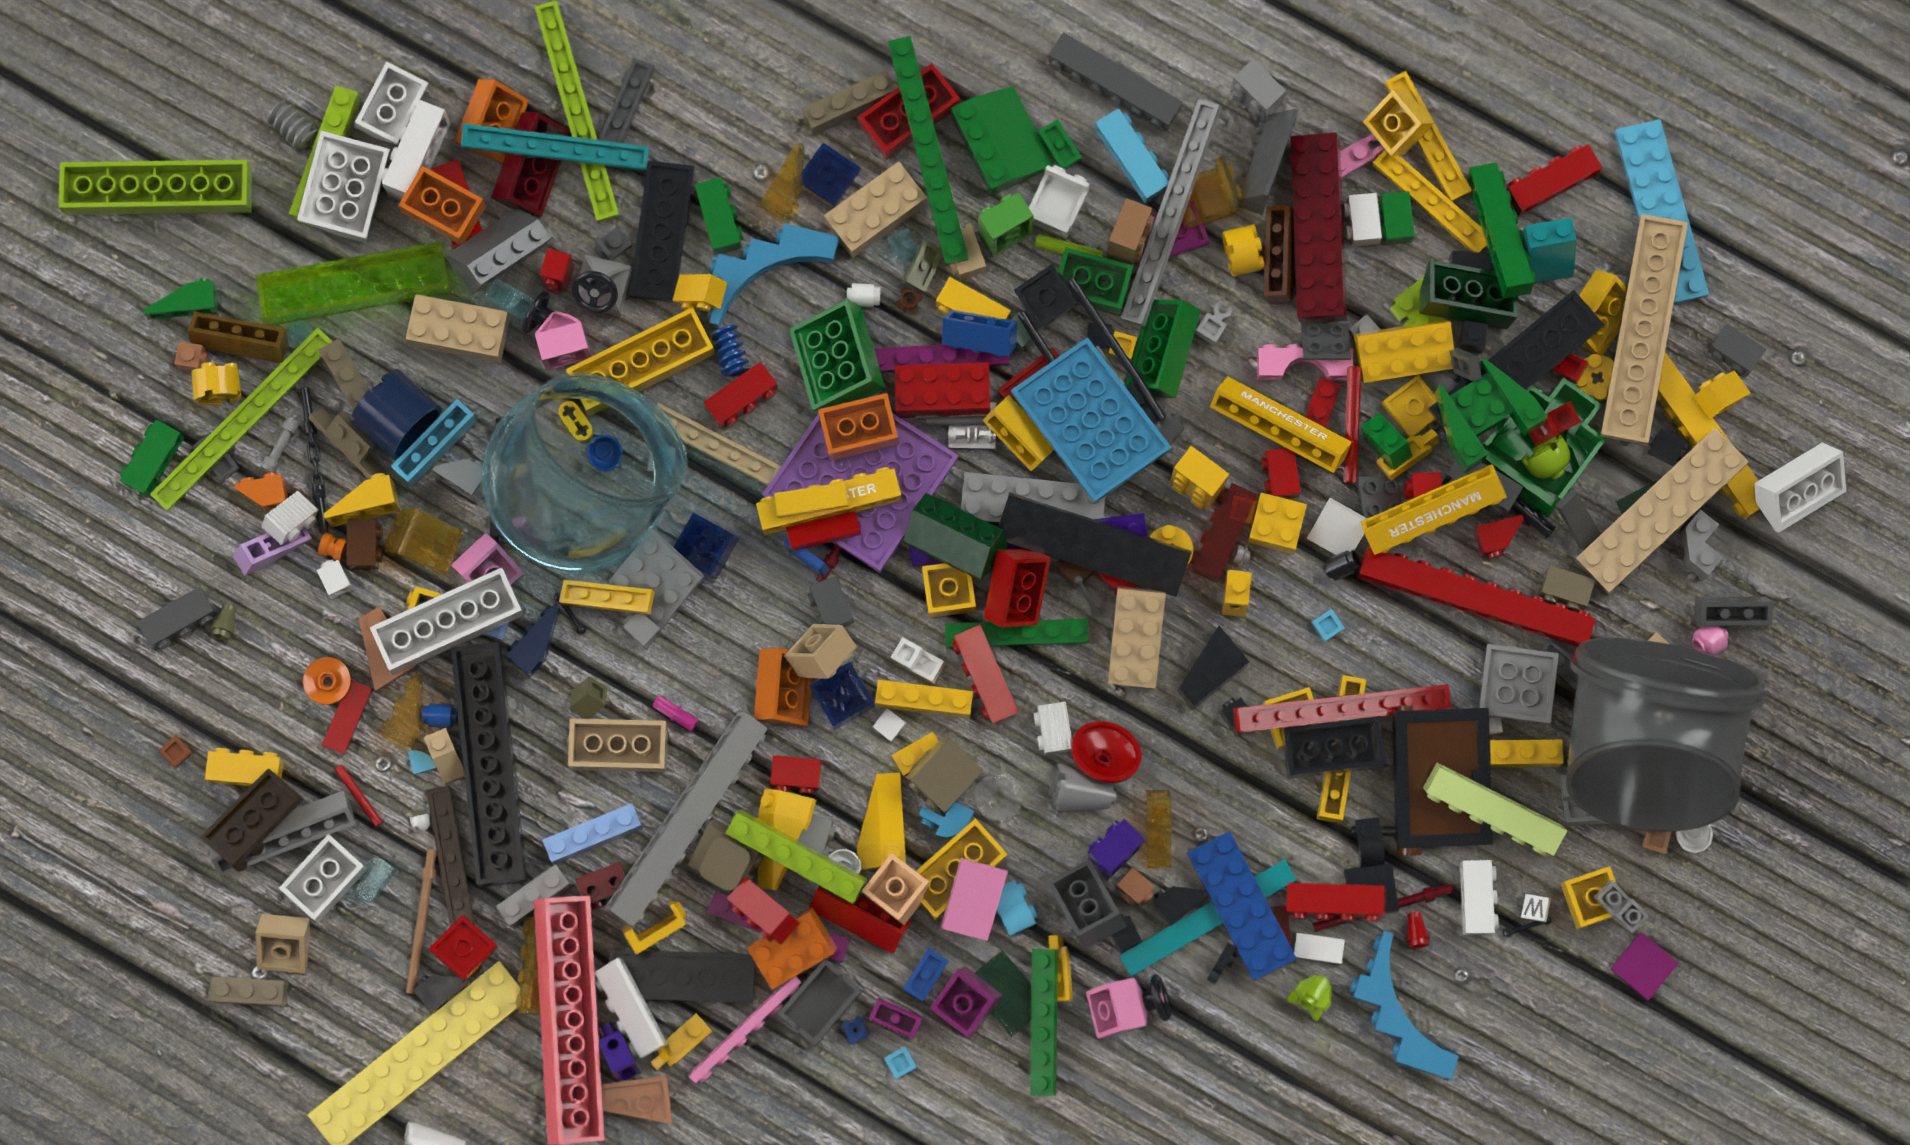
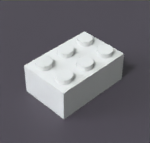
[279,834,367,923]

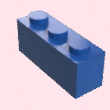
[942,310,1017,357]

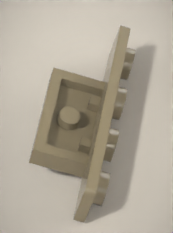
[309,409,387,479]

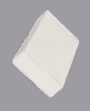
[1294,933,1345,964]

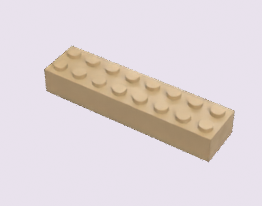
[1575,428,1749,595]

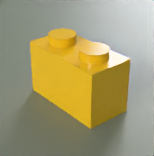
[673,274,728,312]
[1693,370,1751,419]

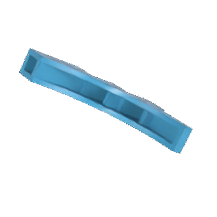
[707,223,840,329]
[1349,931,1459,1081]

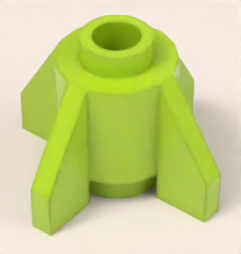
[1287,975,1332,1021]

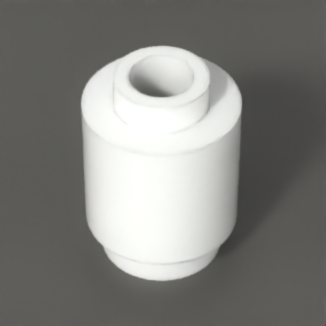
[847,283,880,308]

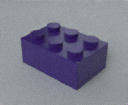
[1087,819,1145,881]

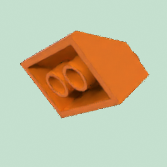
[454,79,529,163]
[754,648,812,726]

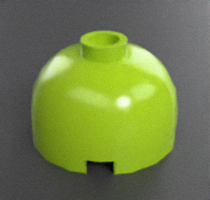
[1521,435,1570,480]

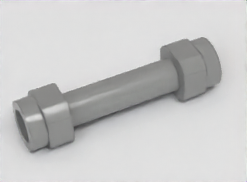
[261,417,300,473]

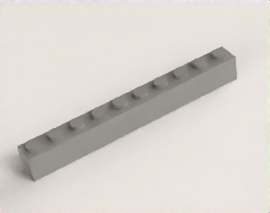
[604,712,768,927]

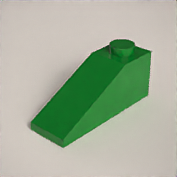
[143,278,218,320]

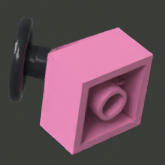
[522,291,591,371]
[1086,974,1171,1039]

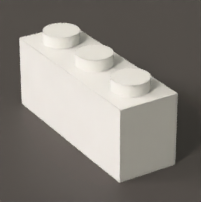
[1460,860,1499,935]

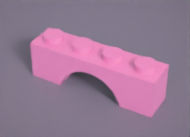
[1257,344,1353,381]

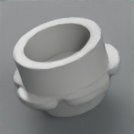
[1231,544,1251,567]

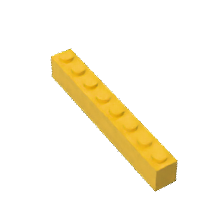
[1656,352,1760,520]

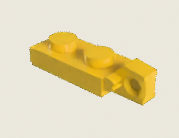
[1376,429,1440,480]
[1048,935,1073,1003]
[651,1013,713,1071]

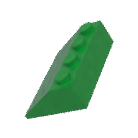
[951,86,1054,196]
[789,299,885,412]

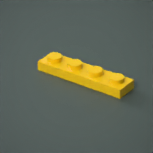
[559,580,655,615]

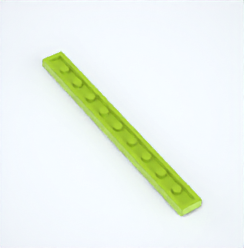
[534,0,620,223]
[150,328,332,511]

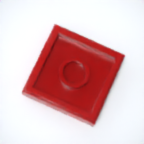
[428,914,498,982]

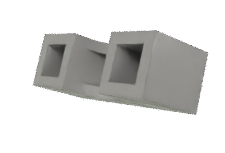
[496,864,572,928]

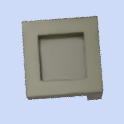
[569,677,607,718]

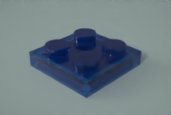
[796,143,861,207]

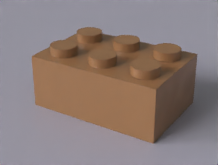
[1106,198,1155,266]

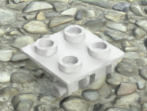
[948,402,996,449]

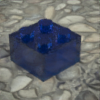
[674,512,739,580]
[809,662,875,731]

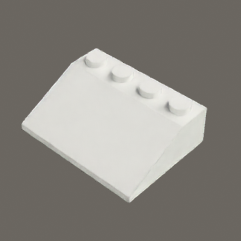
[297,131,390,243]

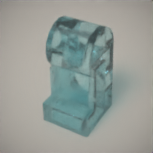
[356,855,397,902]

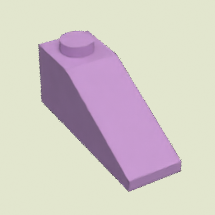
[233,527,312,576]

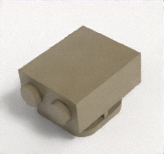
[906,736,984,813]
[688,818,764,891]

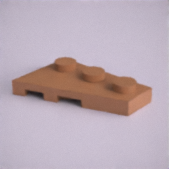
[601,1076,673,1124]

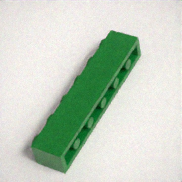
[1467,162,1536,299]

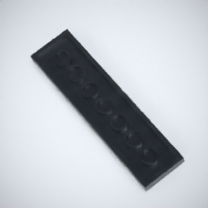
[1428,290,1605,430]
[998,492,1192,597]

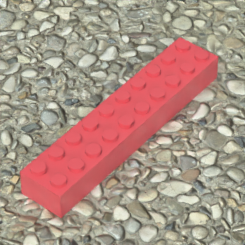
[534,896,604,1144]

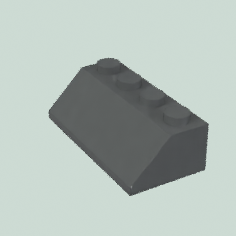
[445,208,552,294]

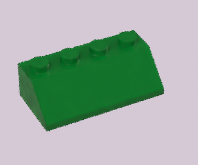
[1125,300,1201,398]

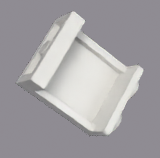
[1028,165,1090,239]

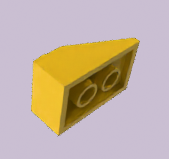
[324,473,401,527]

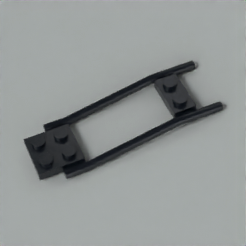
[1014,264,1166,422]

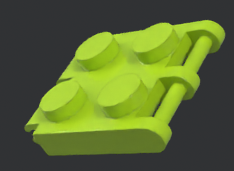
[1389,276,1446,326]

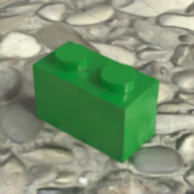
[1378,191,1415,245]
[1361,413,1413,470]

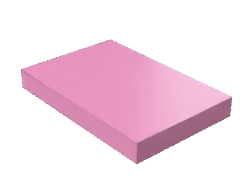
[941,858,1008,941]

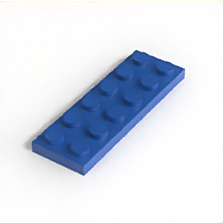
[1187,831,1297,982]

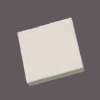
[1307,498,1367,555]

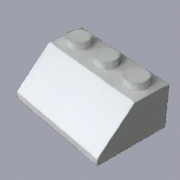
[354,61,428,145]

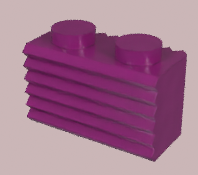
[869,998,923,1040]

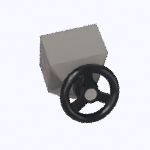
[572,255,632,317]

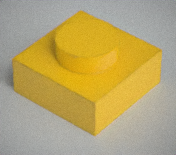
[1108,331,1137,361]

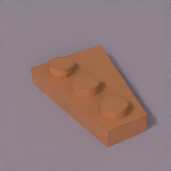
[359,607,417,692]

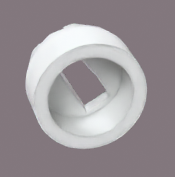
[409,813,430,832]

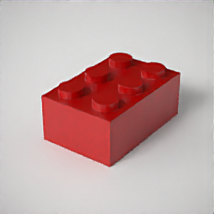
[983,548,1051,627]

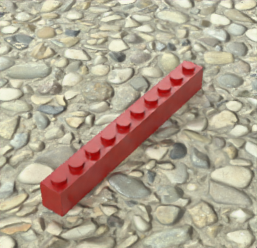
[1357,547,1596,647]

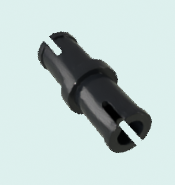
[1510,497,1556,539]

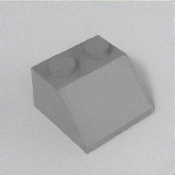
[432,459,493,504]

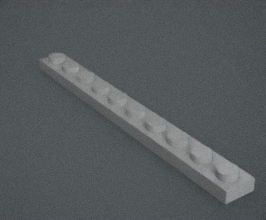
[1121,99,1222,326]

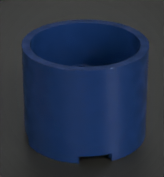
[351,369,442,460]

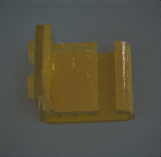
[1183,156,1242,228]
[384,509,464,575]

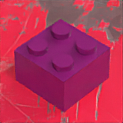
[930,966,1003,1038]

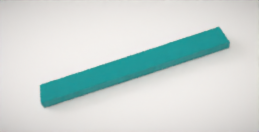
[461,123,649,171]
[1119,859,1297,977]

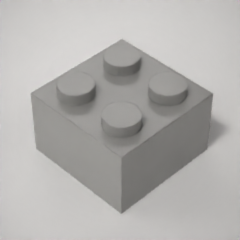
[1230,59,1286,122]

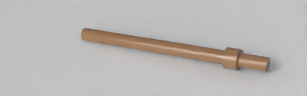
[406,849,437,994]

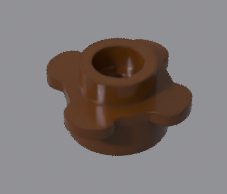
[896,287,923,314]

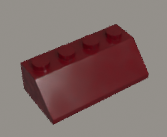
[491,112,571,217]

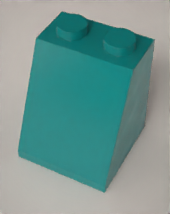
[1522,217,1577,283]

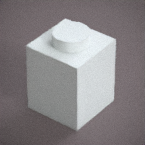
[317,560,353,599]

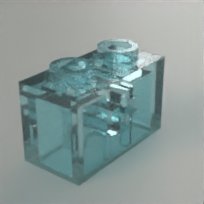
[484,278,535,320]

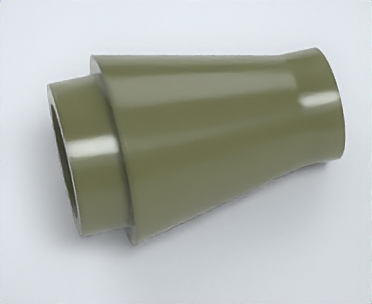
[210,604,237,641]

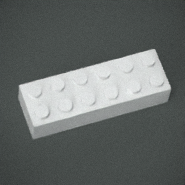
[370,568,524,675]

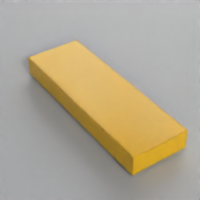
[774,482,849,518]

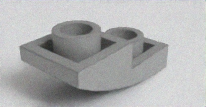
[1594,880,1649,933]

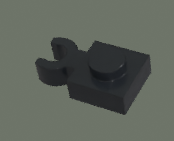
[1207,943,1237,985]

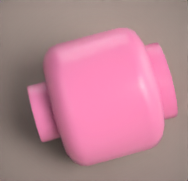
[1692,626,1729,655]

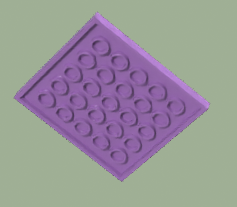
[762,397,959,573]

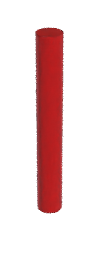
[334,764,383,827]

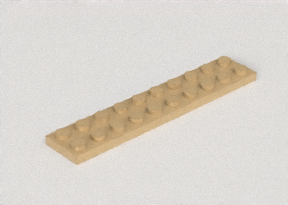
[1601,214,1688,445]

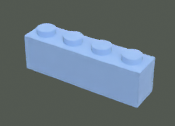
[543,803,643,865]

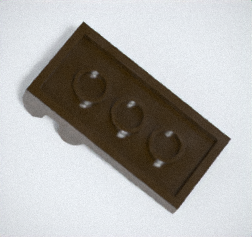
[200,768,303,872]

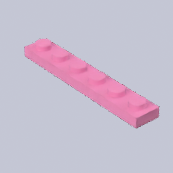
[687,976,802,1083]

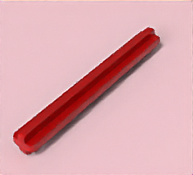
[1343,366,1362,483]

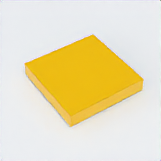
[1381,374,1437,438]

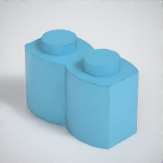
[997,880,1038,937]

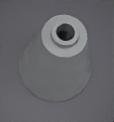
[1048,764,1117,812]

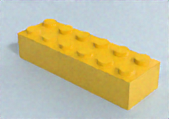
[566,307,715,416]

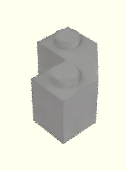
[1681,509,1723,580]

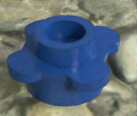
[841,1016,869,1045]

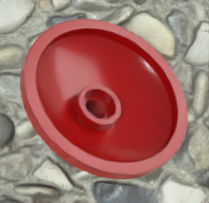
[1071,721,1142,783]

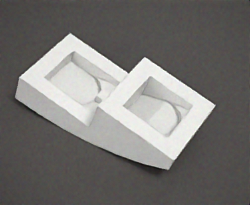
[890,637,946,684]

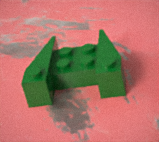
[1435,358,1548,473]

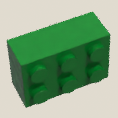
[1059,247,1133,316]

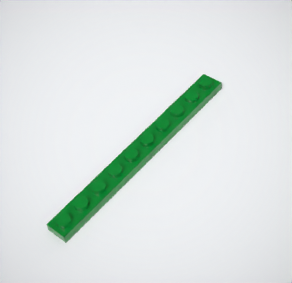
[888,36,969,266]

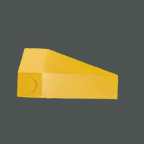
[857,772,906,871]
[757,789,816,891]

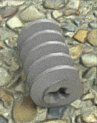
[267,100,319,150]

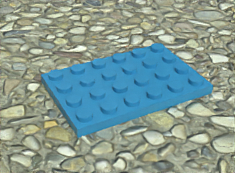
[1011,337,1172,504]

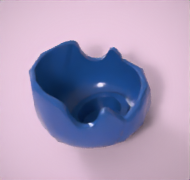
[587,435,623,471]

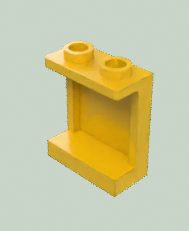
[622,898,687,955]

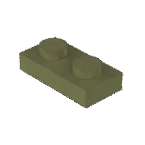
[903,240,943,293]

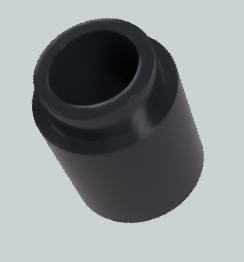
[1324,550,1361,581]

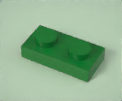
[1038,119,1082,170]

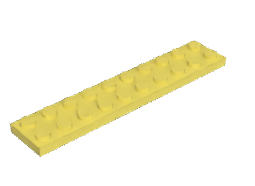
[308,961,529,1145]

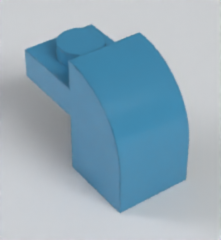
[918,802,974,840]

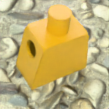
[1221,570,1252,617]

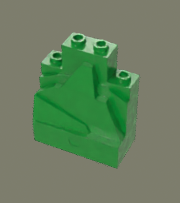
[1482,378,1606,518]

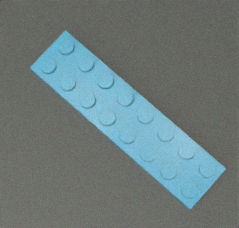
[1614,119,1709,305]

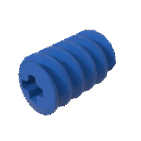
[711,325,750,377]

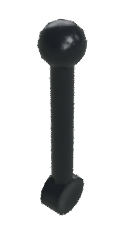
[554,592,586,634]
[1503,916,1552,937]

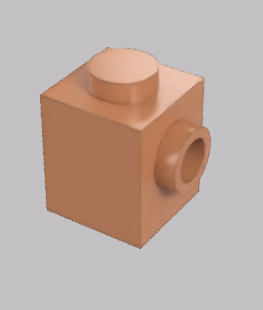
[175,342,208,373]
[1116,867,1154,906]

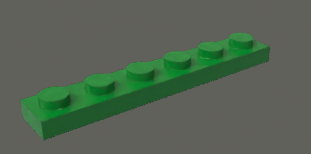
[945,618,1089,649]
[1030,949,1058,1096]

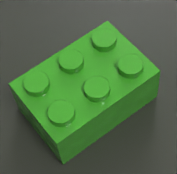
[978,192,1034,258]

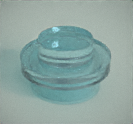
[289,320,313,343]

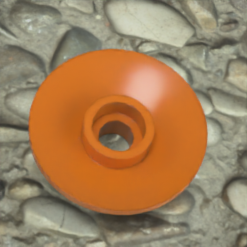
[303,657,351,705]

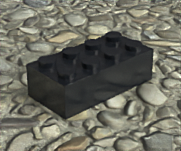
[1281,717,1386,779]

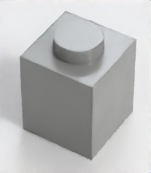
[623,613,662,650]

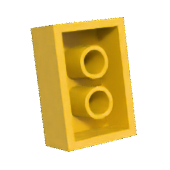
[1170,446,1229,510]

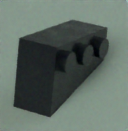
[1177,625,1249,710]

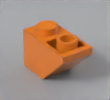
[234,473,288,511]

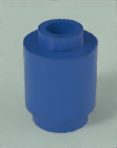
[422,703,458,728]

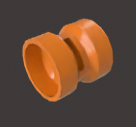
[318,532,347,562]

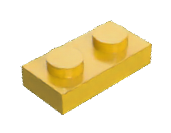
[892,732,939,777]

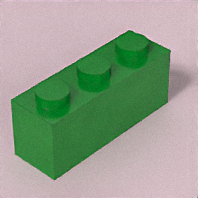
[695,177,744,255]
[120,420,185,498]

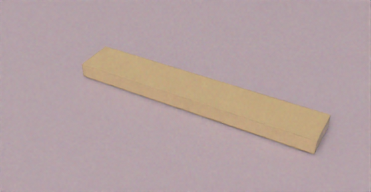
[647,403,781,487]

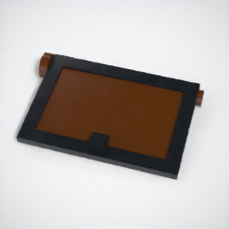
[1392,705,1492,856]

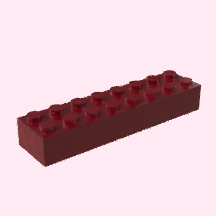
[1290,132,1347,324]

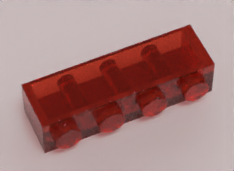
[1190,483,1258,583]

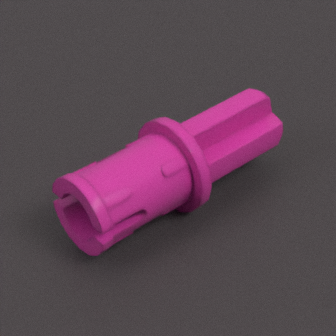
[653,695,699,732]

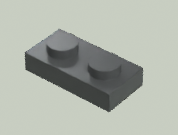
[1449,348,1482,381]

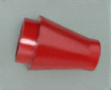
[1406,912,1430,949]

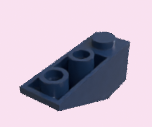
[507,603,560,678]

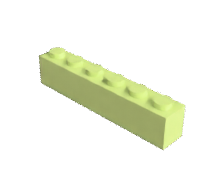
[1423,762,1567,856]

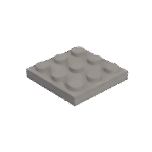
[608,529,705,629]
[1479,644,1559,725]

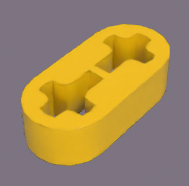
[558,401,593,443]

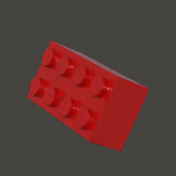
[858,63,960,160]
[895,362,991,418]

